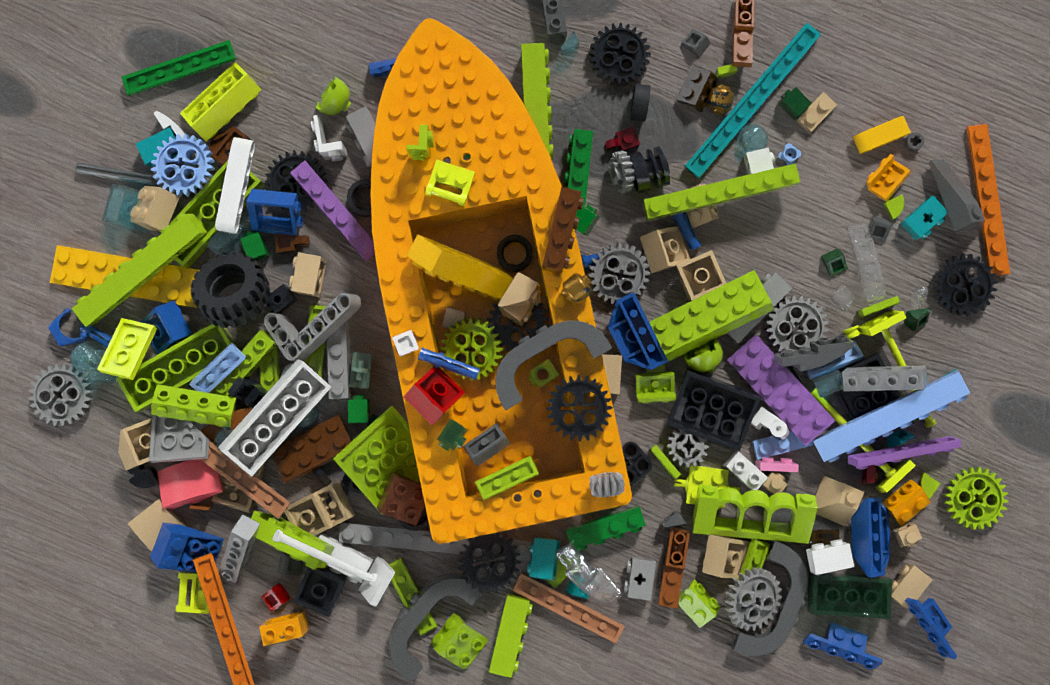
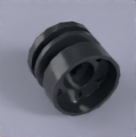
[627,146,670,194]

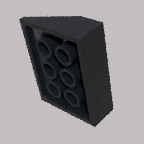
[827,350,919,440]
[667,368,761,452]

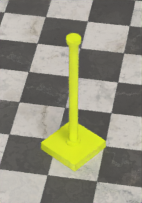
[858,310,937,428]
[811,388,916,493]

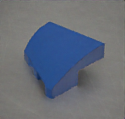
[369,58,397,78]

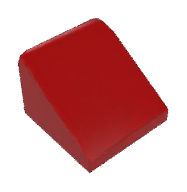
[261,583,291,612]

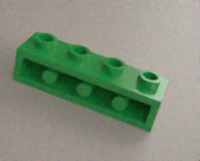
[564,129,593,206]
[565,505,646,551]

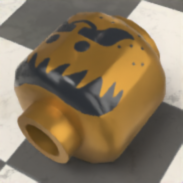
[707,85,734,115]
[561,273,593,303]

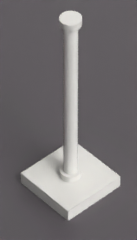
[273,529,395,606]

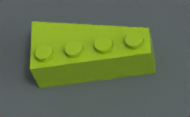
[251,510,334,570]

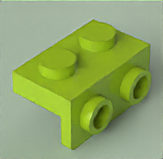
[406,125,434,160]
[635,371,676,404]
[678,579,720,628]

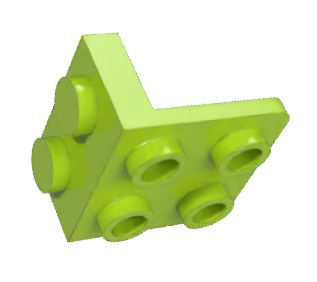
[430,613,488,670]

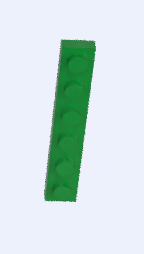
[121,40,237,96]

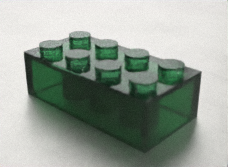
[807,572,892,619]

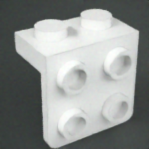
[311,115,348,161]

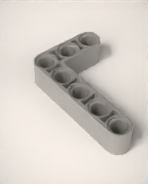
[264,293,361,361]

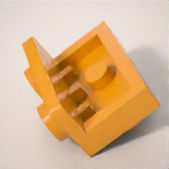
[866,154,911,202]
[882,480,931,526]

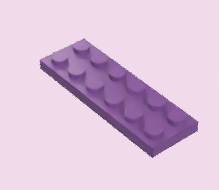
[727,334,835,446]

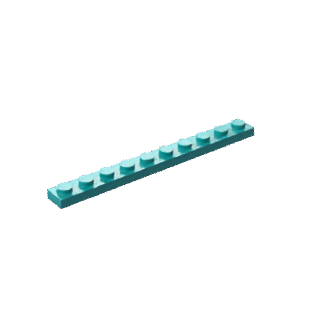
[684,23,821,179]

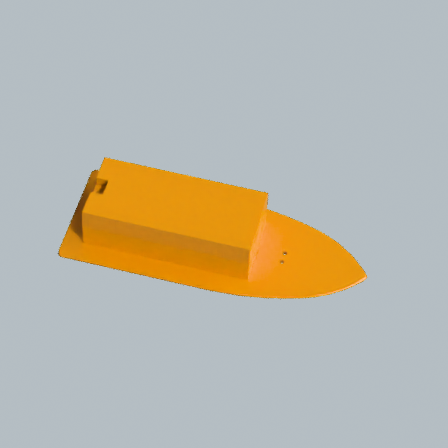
[371,18,632,544]

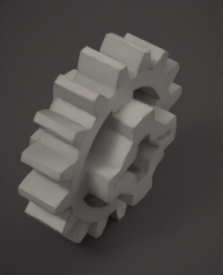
[609,151,635,194]
[666,429,709,468]

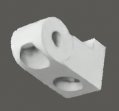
[751,407,789,440]

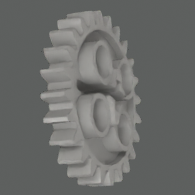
[587,242,650,304]
[765,296,829,352]
[28,364,93,426]
[724,567,782,631]

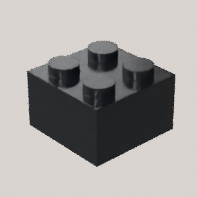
[293,567,347,617]

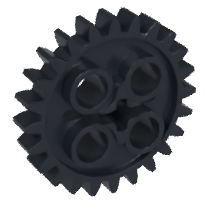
[589,23,651,86]
[264,150,328,212]
[932,254,998,316]
[487,303,549,353]
[546,375,613,442]
[457,532,521,594]

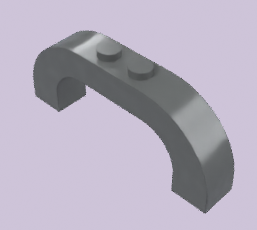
[496,320,612,410]
[731,540,808,656]
[388,573,484,683]

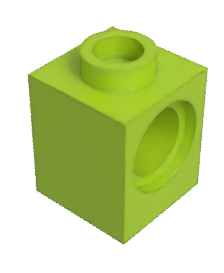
[528,359,559,388]

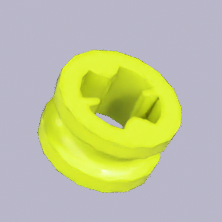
[842,325,862,339]

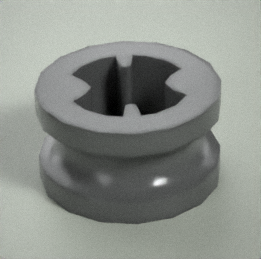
[905,132,924,151]

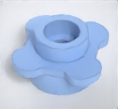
[778,143,801,165]

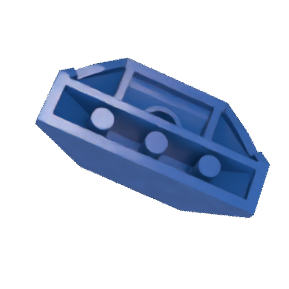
[608,292,668,370]
[851,497,891,577]

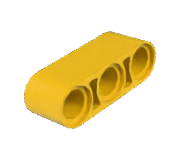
[853,115,911,155]

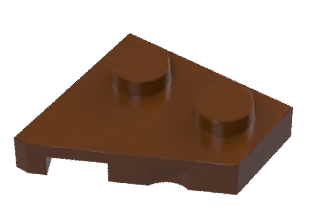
[206,127,250,166]

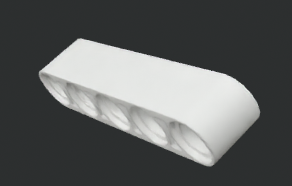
[215,137,255,234]

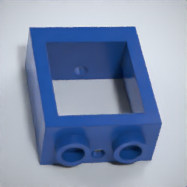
[246,189,303,235]

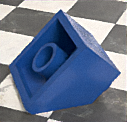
[140,301,192,355]

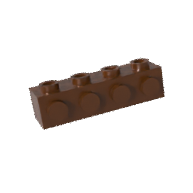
[542,187,584,274]

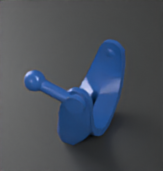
[48,308,88,346]

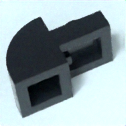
[227,377,268,408]
[128,464,159,488]

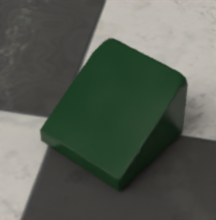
[821,249,848,277]
[904,308,930,331]

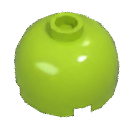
[315,76,351,116]
[683,338,723,373]

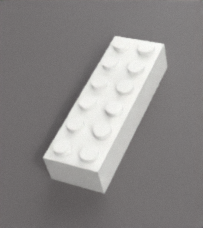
[218,359,331,477]

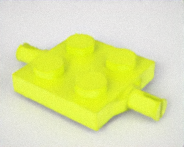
[674,465,740,509]

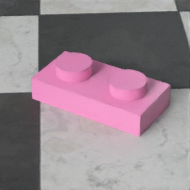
[755,457,799,472]

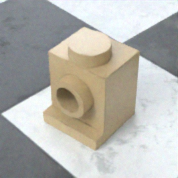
[761,471,788,495]
[892,522,922,548]

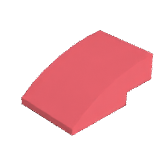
[157,459,223,510]

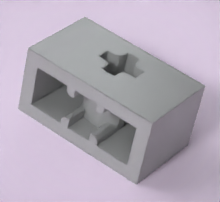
[623,556,656,601]

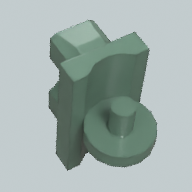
[349,352,373,389]

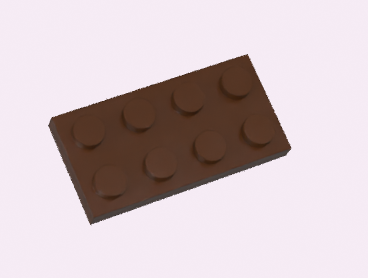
[272,414,352,485]

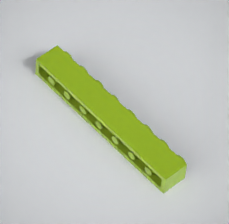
[642,163,800,221]
[72,213,207,327]

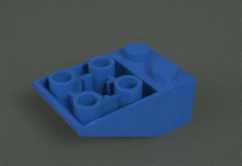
[150,522,224,572]

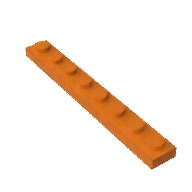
[966,124,1010,276]
[193,553,254,685]

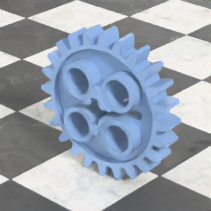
[151,134,215,197]

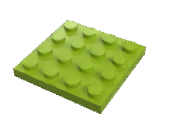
[333,406,420,515]

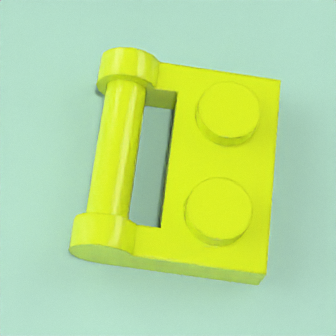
[425,160,475,207]
[175,571,210,614]

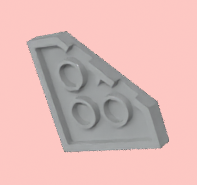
[149,415,209,463]

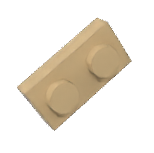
[796,92,837,133]

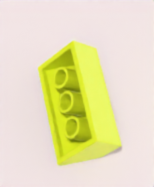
[180,62,262,141]

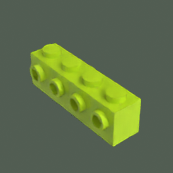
[151,384,236,428]

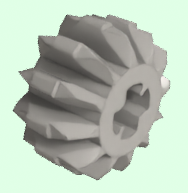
[589,472,625,498]

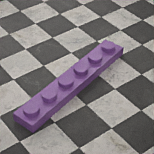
[290,161,375,262]
[848,436,961,469]

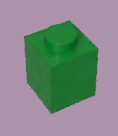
[241,231,270,261]
[348,396,370,423]

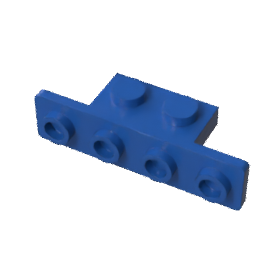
[905,597,957,660]
[803,622,883,669]

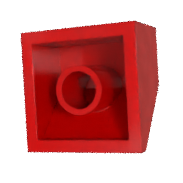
[403,366,465,426]

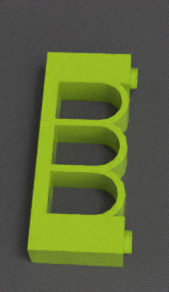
[692,485,818,544]

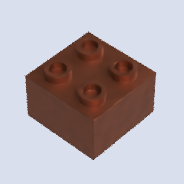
[377,472,425,526]

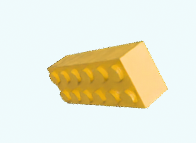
[407,235,514,302]

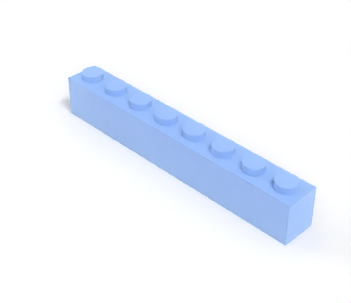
[813,370,970,463]

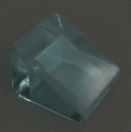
[560,31,579,55]

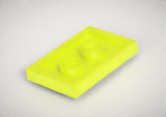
[97,318,157,380]

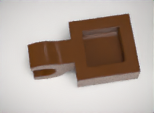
[274,233,310,253]

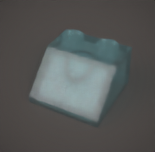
[102,184,148,233]

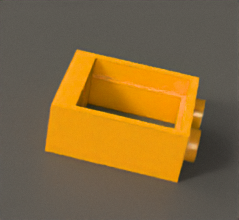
[259,610,310,646]

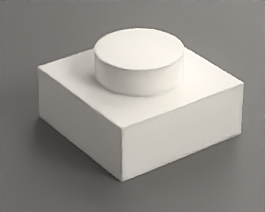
[392,330,419,357]

